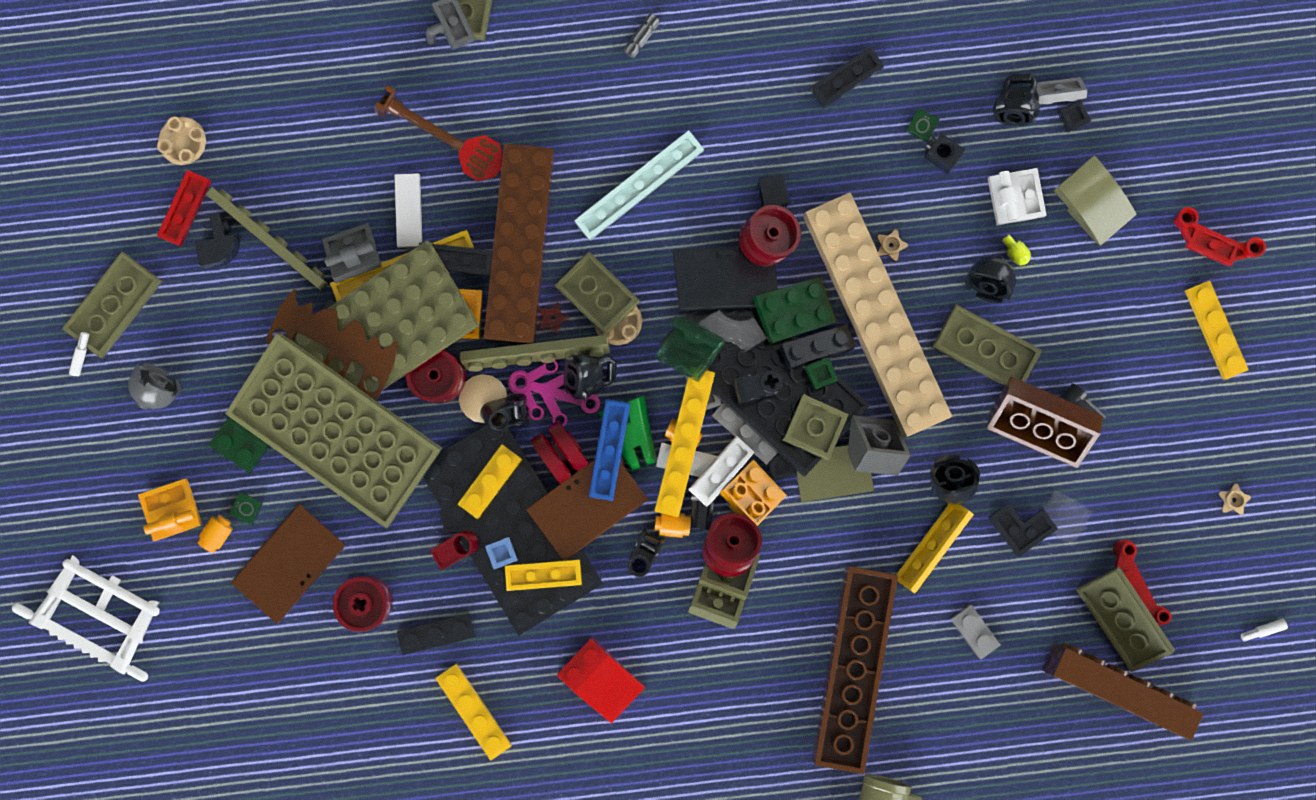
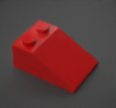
[557,636,645,724]

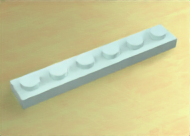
[574,130,704,240]

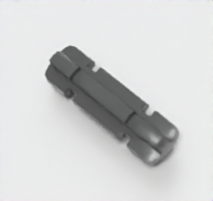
[624,14,660,58]

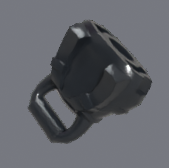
[992,73,1040,126]
[564,355,617,400]

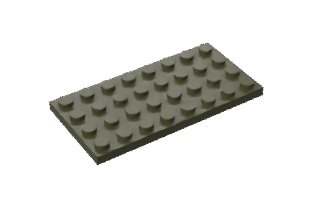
[286,241,480,392]
[225,333,442,529]

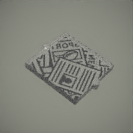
[1042,490,1093,546]

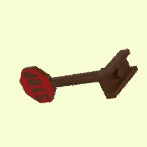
[375,85,503,182]

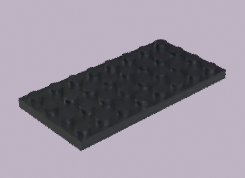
[659,307,870,477]
[423,425,604,636]

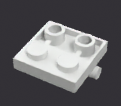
[988,168,1047,225]

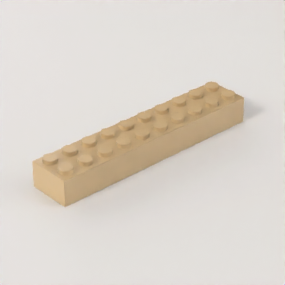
[803,192,952,438]

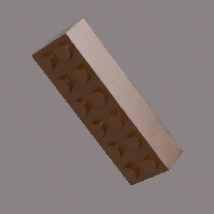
[1042,642,1204,741]

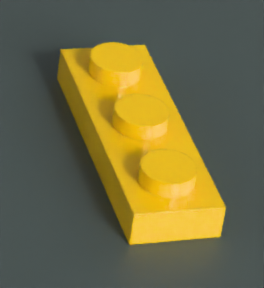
[458,445,522,519]
[505,560,582,591]

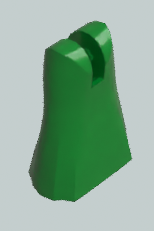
[598,395,657,471]

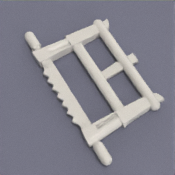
[12,555,160,682]

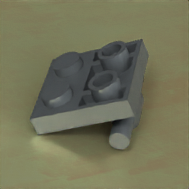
[322,223,382,283]

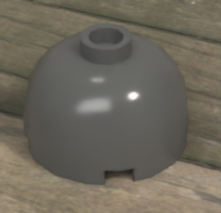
[128,363,181,410]

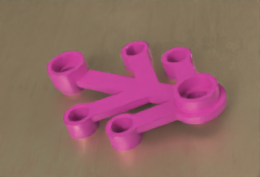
[508,361,600,427]

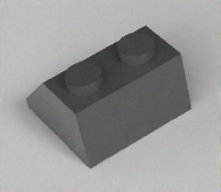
[848,415,911,476]

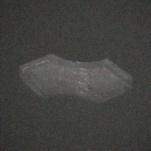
[698,310,766,352]

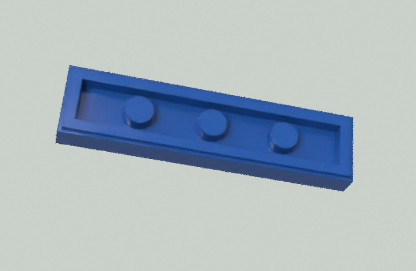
[589,399,631,501]

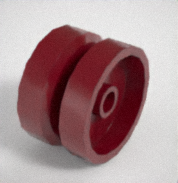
[739,205,801,267]
[405,350,467,404]
[530,420,589,484]
[702,513,762,577]
[333,575,393,632]

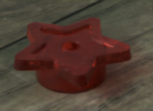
[539,302,570,334]

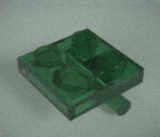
[656,317,725,382]

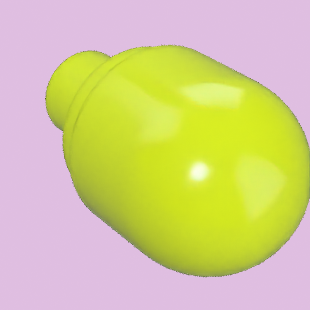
[1002,234,1031,266]

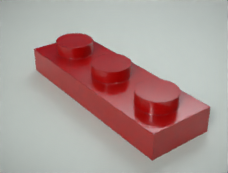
[157,170,212,247]

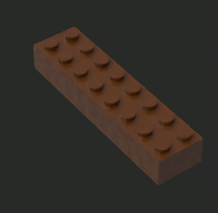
[484,143,555,345]
[812,565,898,774]

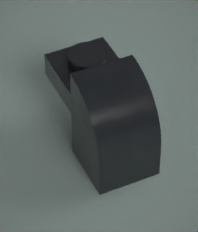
[195,212,240,270]

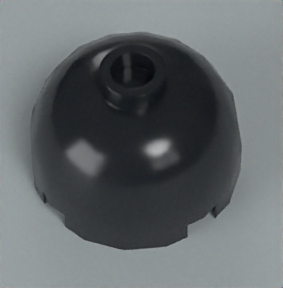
[965,257,1017,303]
[930,455,980,504]

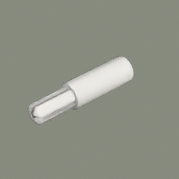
[69,332,89,376]
[1241,618,1288,642]

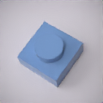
[485,537,518,569]

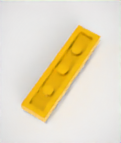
[1185,280,1249,380]
[896,504,974,594]
[435,663,512,761]

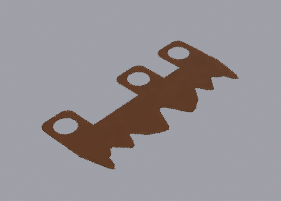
[266,289,398,399]

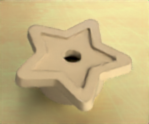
[878,229,908,261]
[1219,483,1251,515]

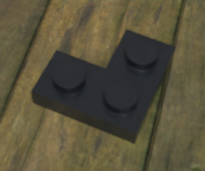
[988,503,1058,558]

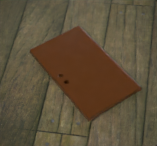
[526,459,648,561]
[231,503,346,624]

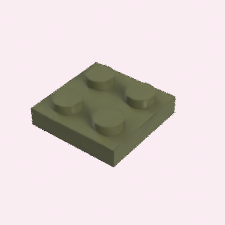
[783,394,849,460]

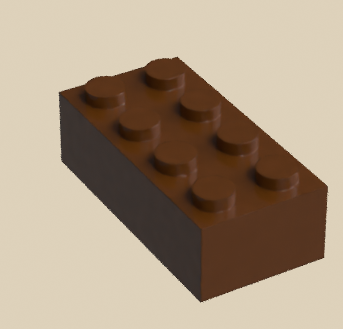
[987,376,1103,468]

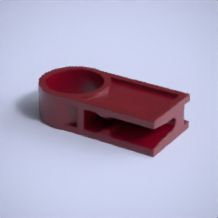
[430,530,478,571]

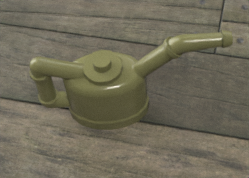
[859,774,922,800]

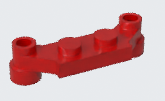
[1174,207,1266,267]
[1113,539,1172,626]

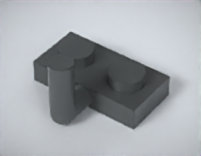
[426,0,475,50]

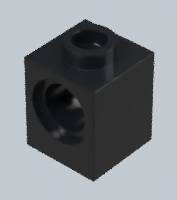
[924,133,965,174]
[757,174,789,207]

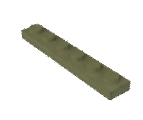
[206,187,329,291]
[460,335,610,372]

